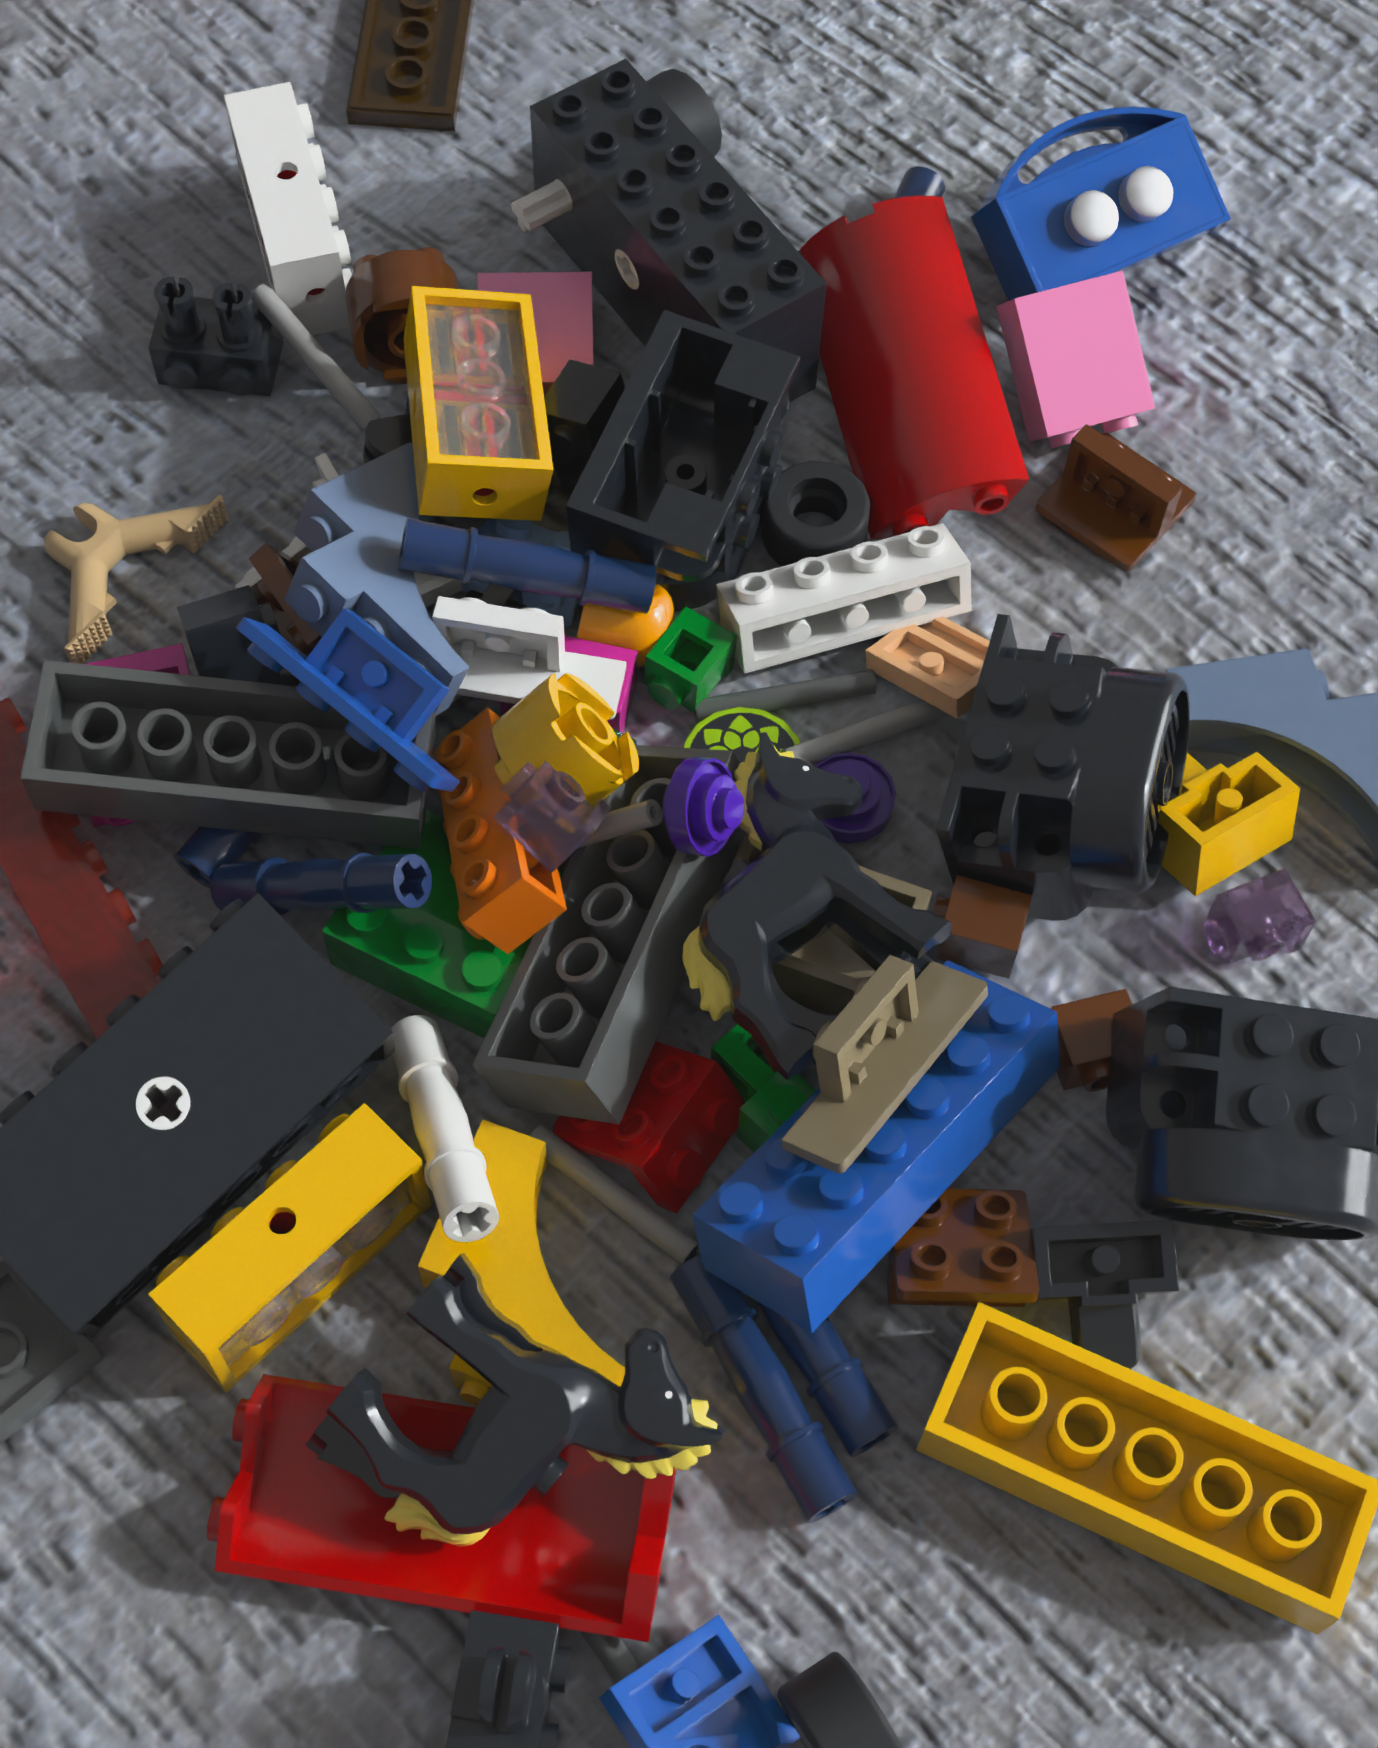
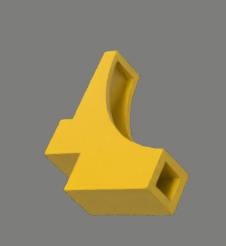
[418,1119,625,1407]

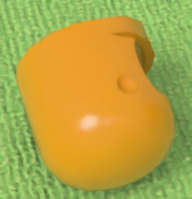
[577,585,674,668]

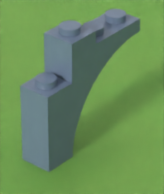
[284,442,470,716]
[1165,648,1378,862]

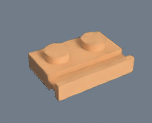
[865,616,990,719]

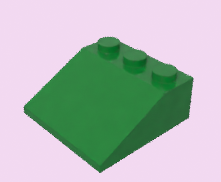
[322,808,563,1039]

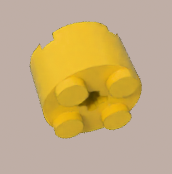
[492,673,639,827]

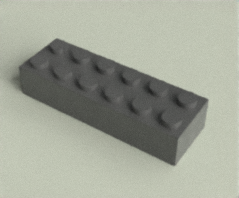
[20,660,436,849]
[473,745,746,1125]

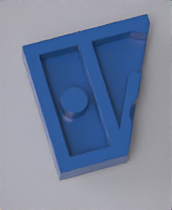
[599,1615,800,1748]

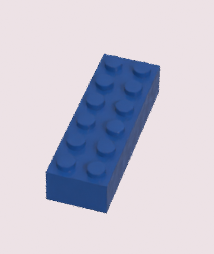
[692,960,1060,1333]

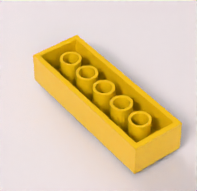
[916,1302,1378,1635]

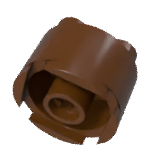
[345,247,460,384]

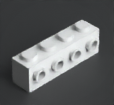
[716,523,972,674]

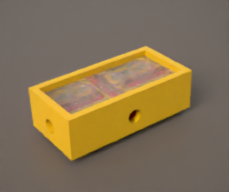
[403,286,553,521]
[148,1103,432,1393]

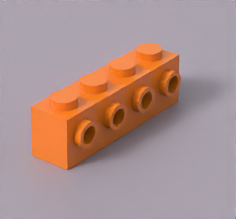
[433,707,567,954]

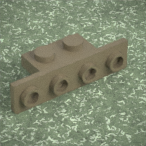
[781,955,988,1174]

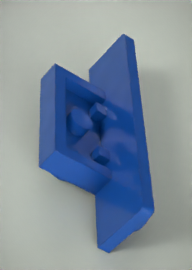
[236,608,460,792]

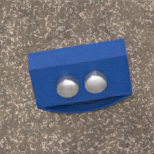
[971,107,1231,301]

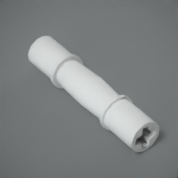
[391,1015,499,1242]

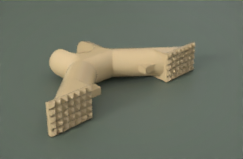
[44,495,229,664]

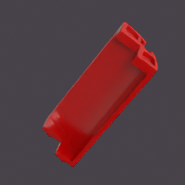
[798,196,1029,540]
[207,1374,677,1642]

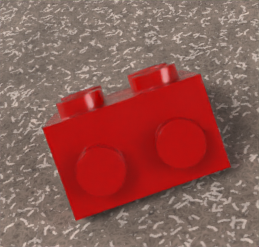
[553,1041,746,1213]

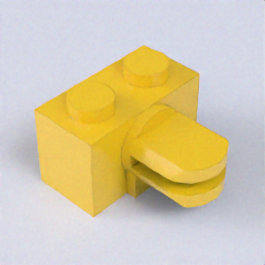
[1157,752,1300,896]

